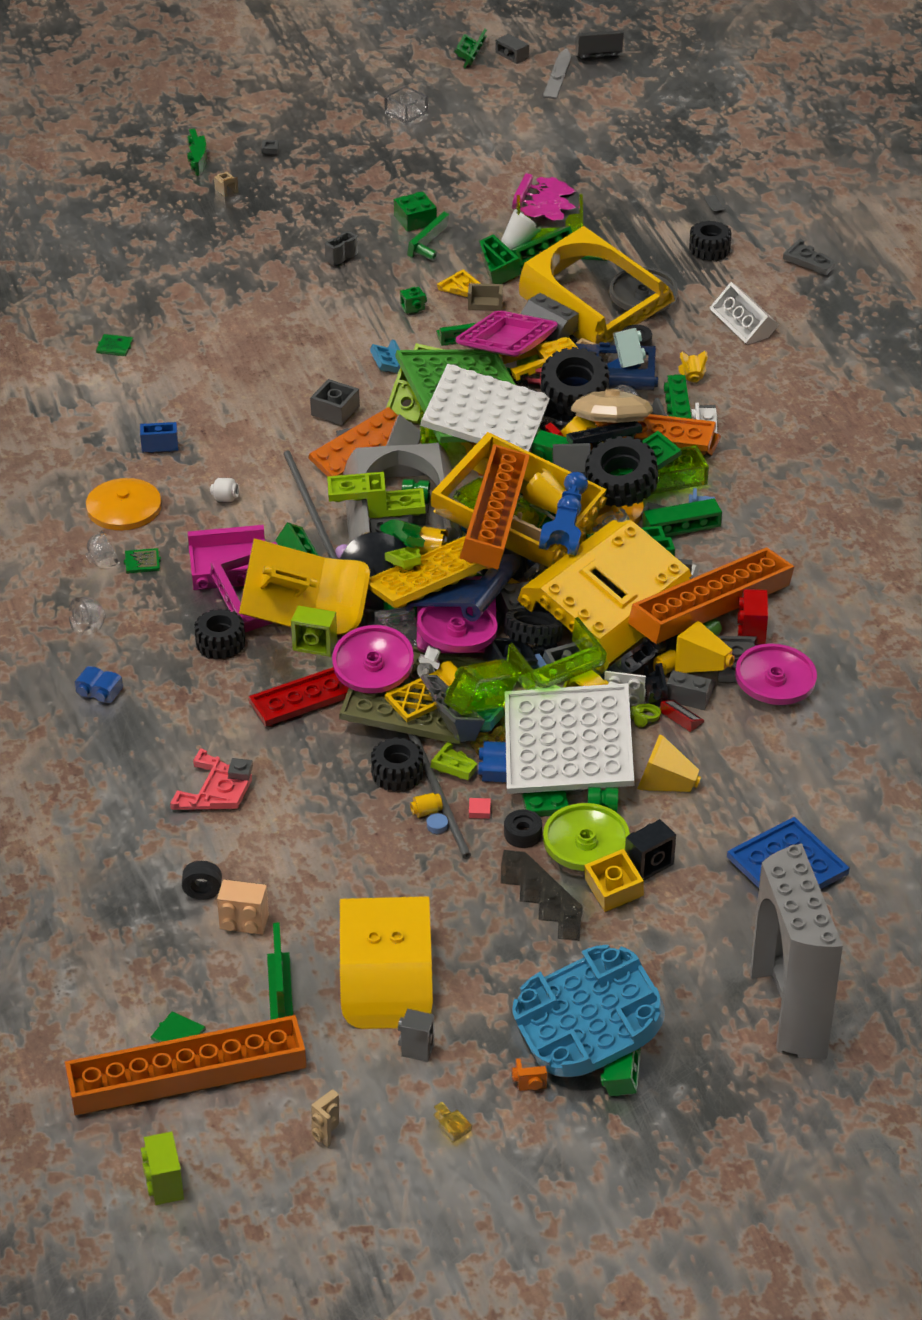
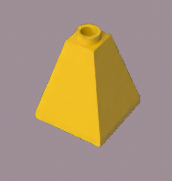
[675,621,735,673]
[637,734,701,792]

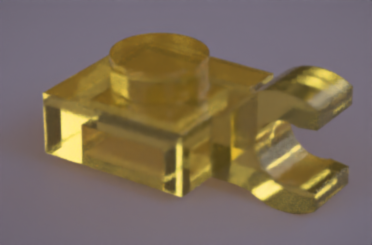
[469,726,506,756]
[434,1102,472,1142]

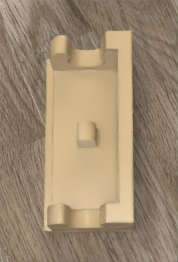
[510,512,542,542]

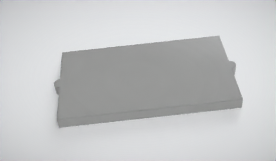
[386,414,422,446]

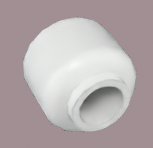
[210,478,239,502]

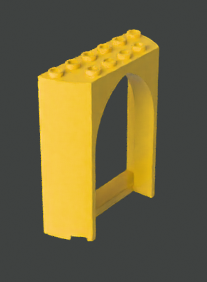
[519,226,675,344]
[431,432,607,569]

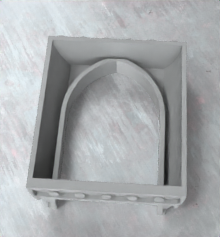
[343,443,463,547]
[750,844,843,1059]

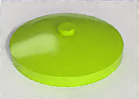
[543,803,630,871]

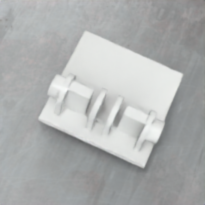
[604,671,646,706]

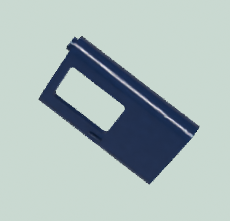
[561,342,658,391]
[406,554,520,621]

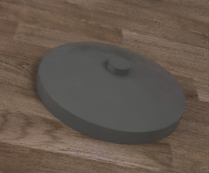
[609,267,678,312]

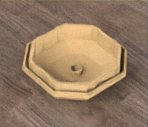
[571,389,653,423]

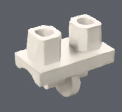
[417,645,440,677]

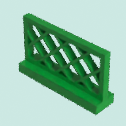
[267,922,293,1020]

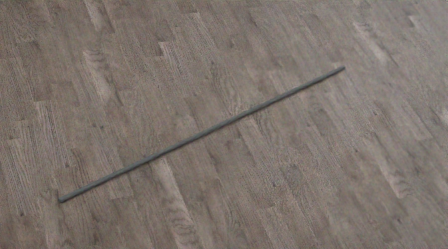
[284,450,471,859]

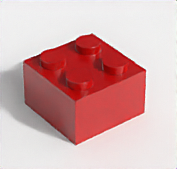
[737,589,768,645]

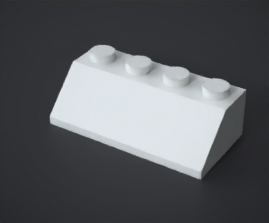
[709,282,779,345]

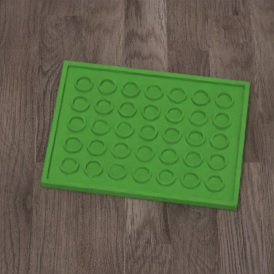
[395,349,541,443]

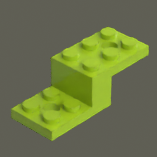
[386,343,444,424]
[327,472,426,518]

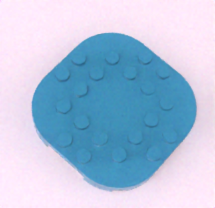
[513,945,665,1077]

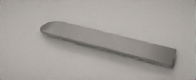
[543,49,571,99]

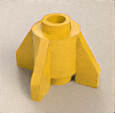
[678,351,708,382]

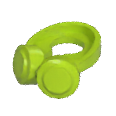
[630,704,661,727]

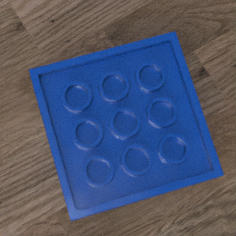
[727,817,850,889]

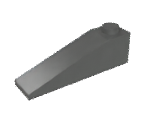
[421,674,485,742]

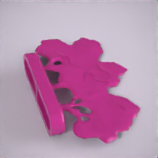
[512,173,576,221]

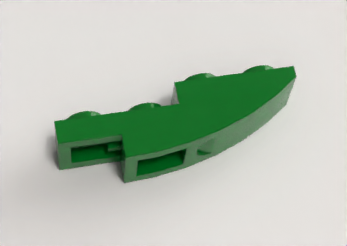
[187,129,207,176]
[380,519,425,548]

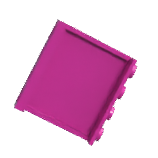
[187,525,265,590]

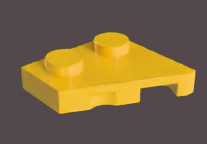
[437,269,481,297]

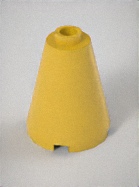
[523,468,566,514]

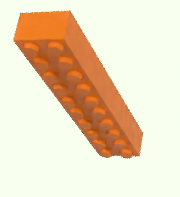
[460,444,530,570]
[628,547,795,644]
[65,1015,306,1116]

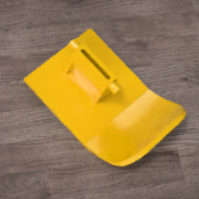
[239,538,370,635]
[340,896,433,1029]

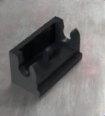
[643,663,668,707]

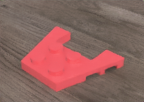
[170,748,252,810]

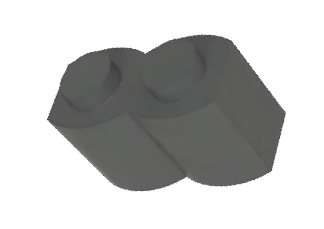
[325,231,358,265]

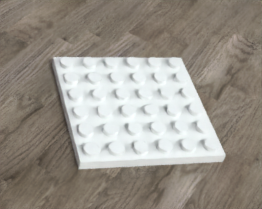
[420,364,550,452]
[505,683,635,794]

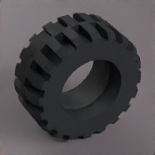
[541,347,609,416]
[585,436,659,508]

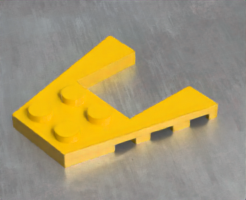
[499,337,578,381]

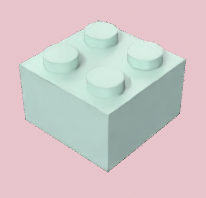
[613,328,646,368]

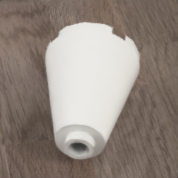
[501,209,542,249]

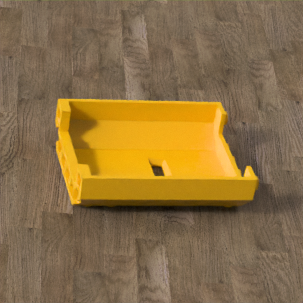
[517,520,692,673]

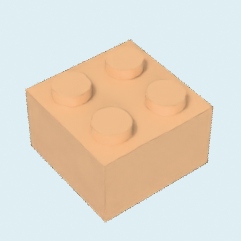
[217,880,269,935]

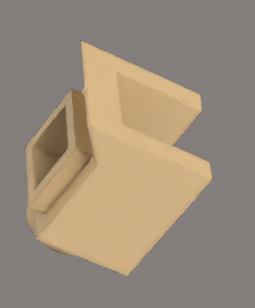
[214,172,238,197]

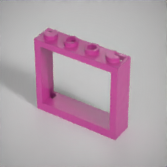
[210,542,276,632]

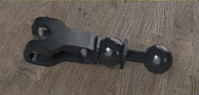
[601,633,681,680]

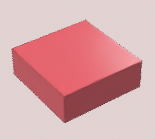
[469,798,491,819]

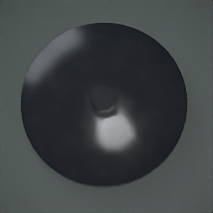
[340,532,407,610]

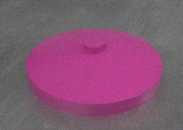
[417,606,497,653]
[332,625,414,693]
[735,644,817,705]

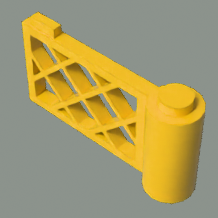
[385,661,476,722]

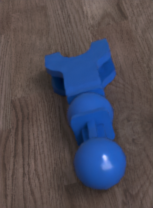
[539,472,588,556]

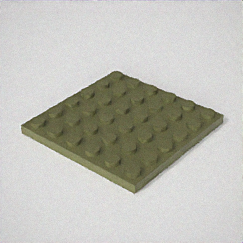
[339,646,485,744]

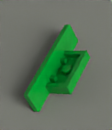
[454,28,487,68]

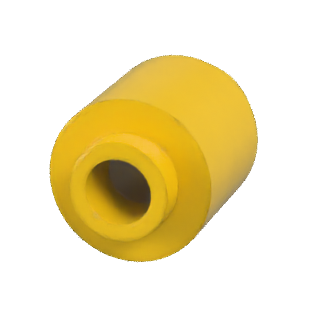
[653,650,676,675]
[410,793,443,818]

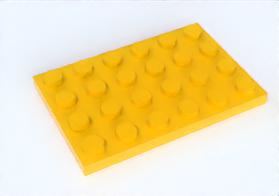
[368,536,490,608]

